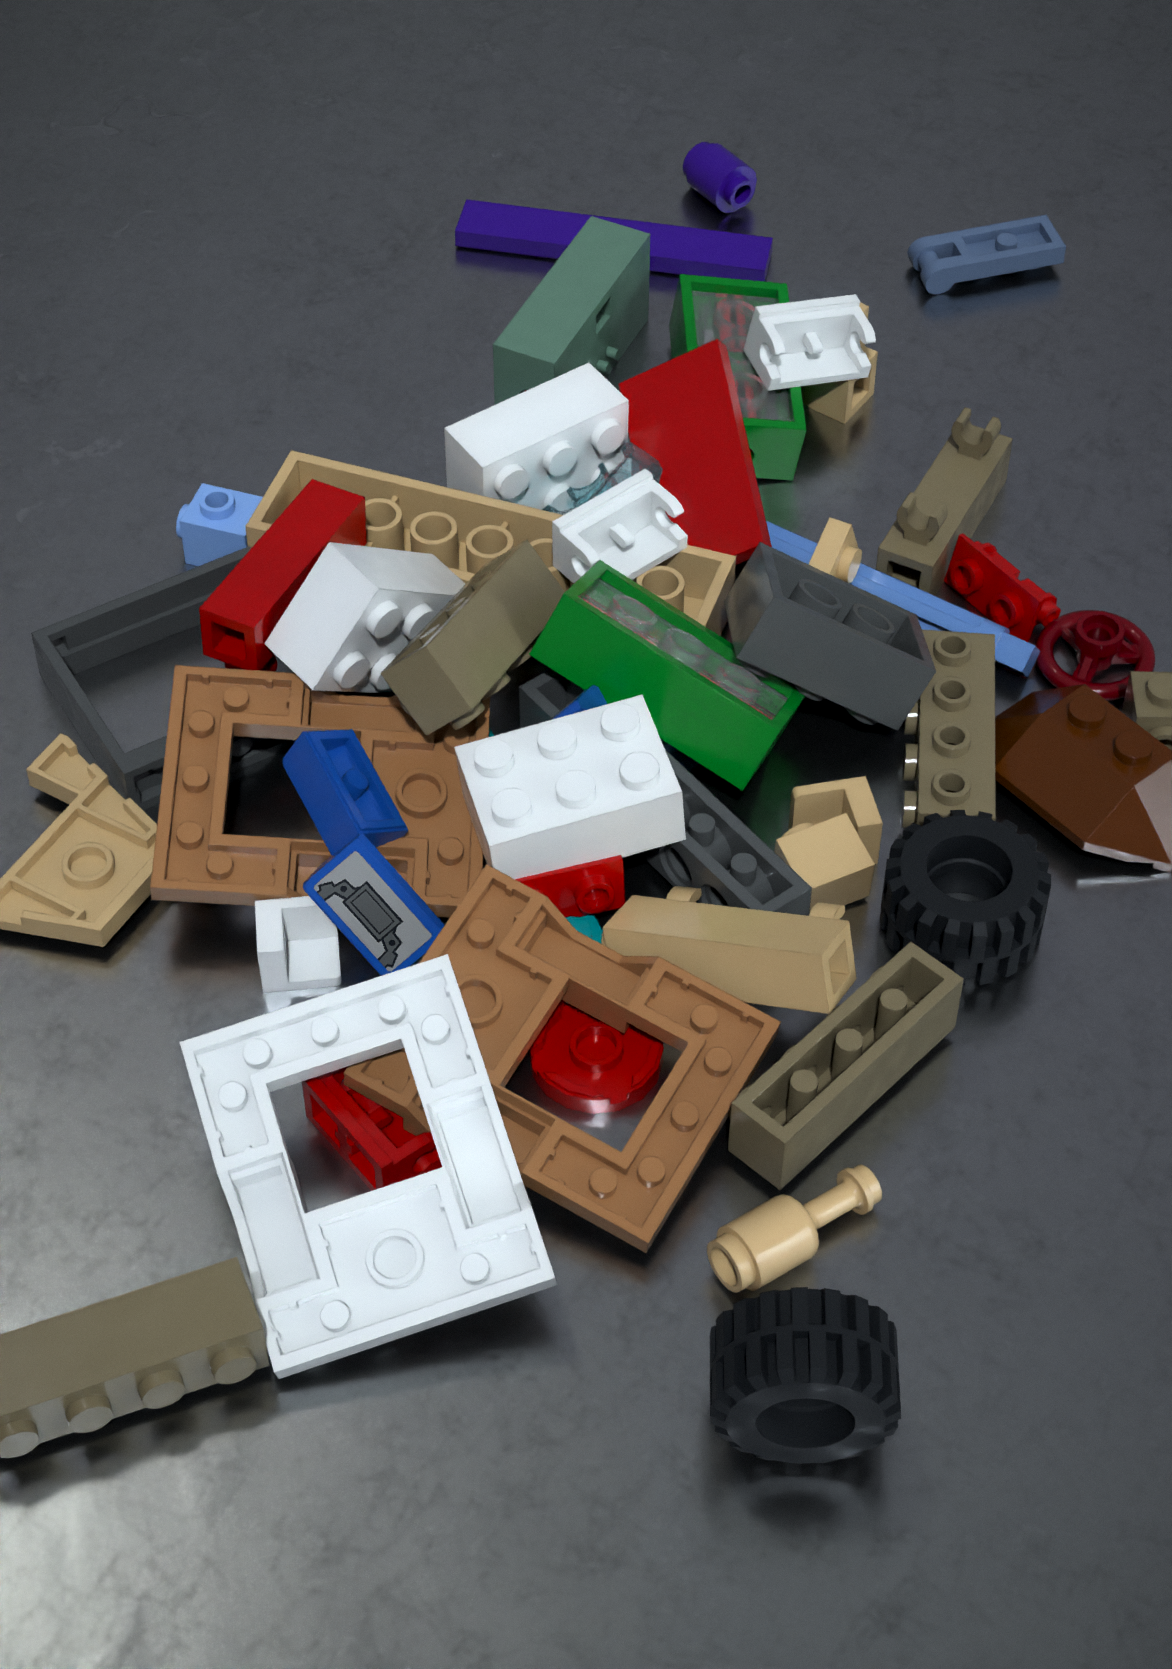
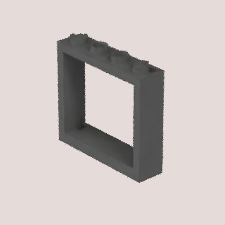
[31,546,351,810]

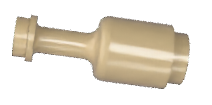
[707,1164,882,1293]

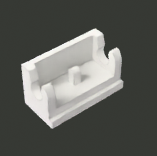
[743,294,876,391]
[552,468,688,583]

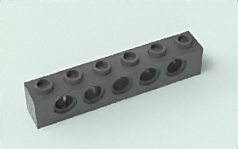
[519,669,812,916]

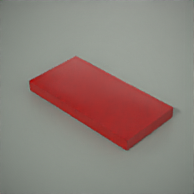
[618,339,772,565]

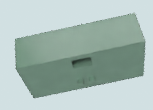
[493,216,650,405]

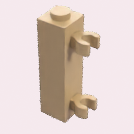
[601,886,857,1014]

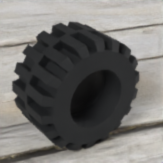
[880,810,1051,986]
[710,1287,901,1464]

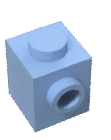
[176,483,263,566]

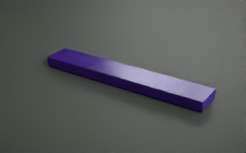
[455,199,773,282]

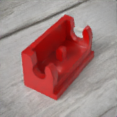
[302,1067,442,1191]

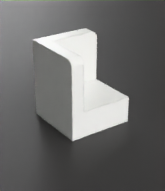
[255,896,342,993]

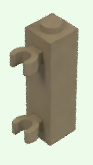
[876,407,1013,596]

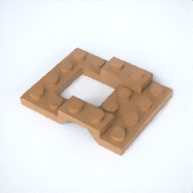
[150,665,490,918]
[344,864,781,1253]

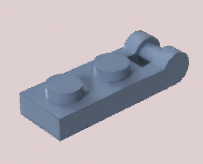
[907,215,1066,294]

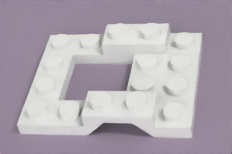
[180,954,557,1379]

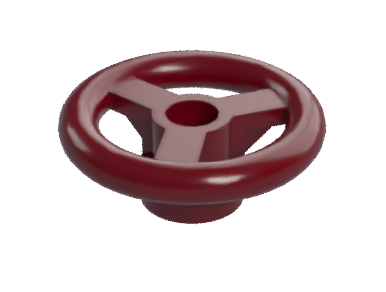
[1036,610,1155,701]

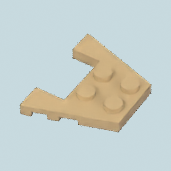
[0,733,157,947]

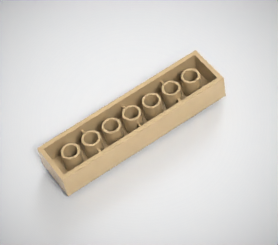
[245,450,736,647]

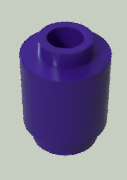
[683,142,757,213]

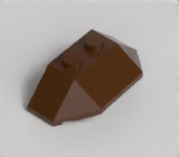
[995,684,1172,873]

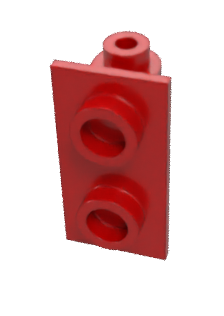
[944,533,1061,642]
[515,855,625,917]

